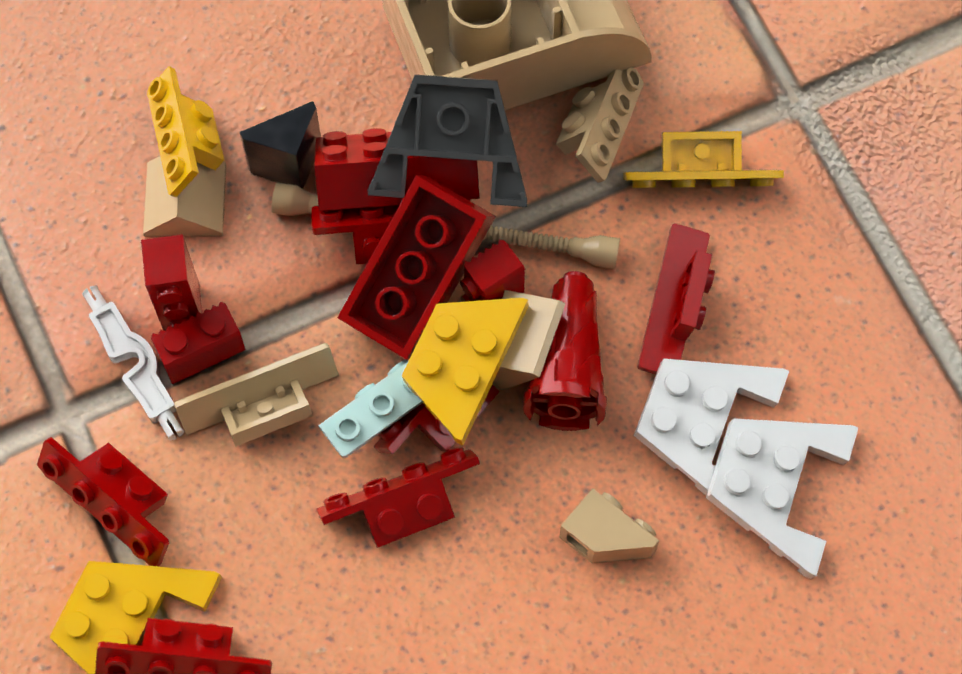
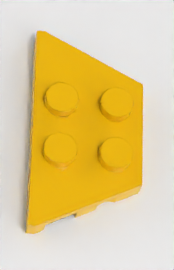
[402,298,529,446]

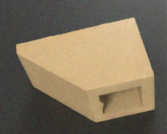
[559,488,659,563]

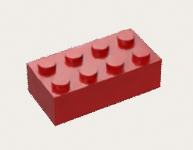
[315,128,480,211]
[337,175,496,360]

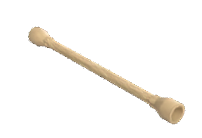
[271,182,620,269]

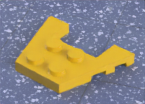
[49,561,222,674]

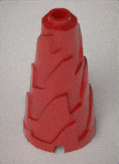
[523,271,607,431]

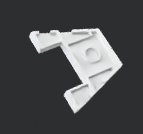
[634,359,789,495]
[706,418,858,579]

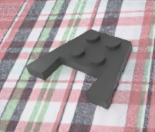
[368,74,527,207]

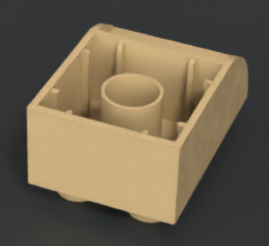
[382,0,652,110]

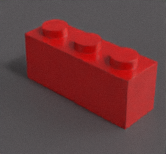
[141,234,203,331]

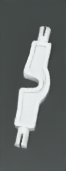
[82,285,184,441]

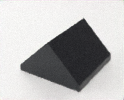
[239,101,321,189]

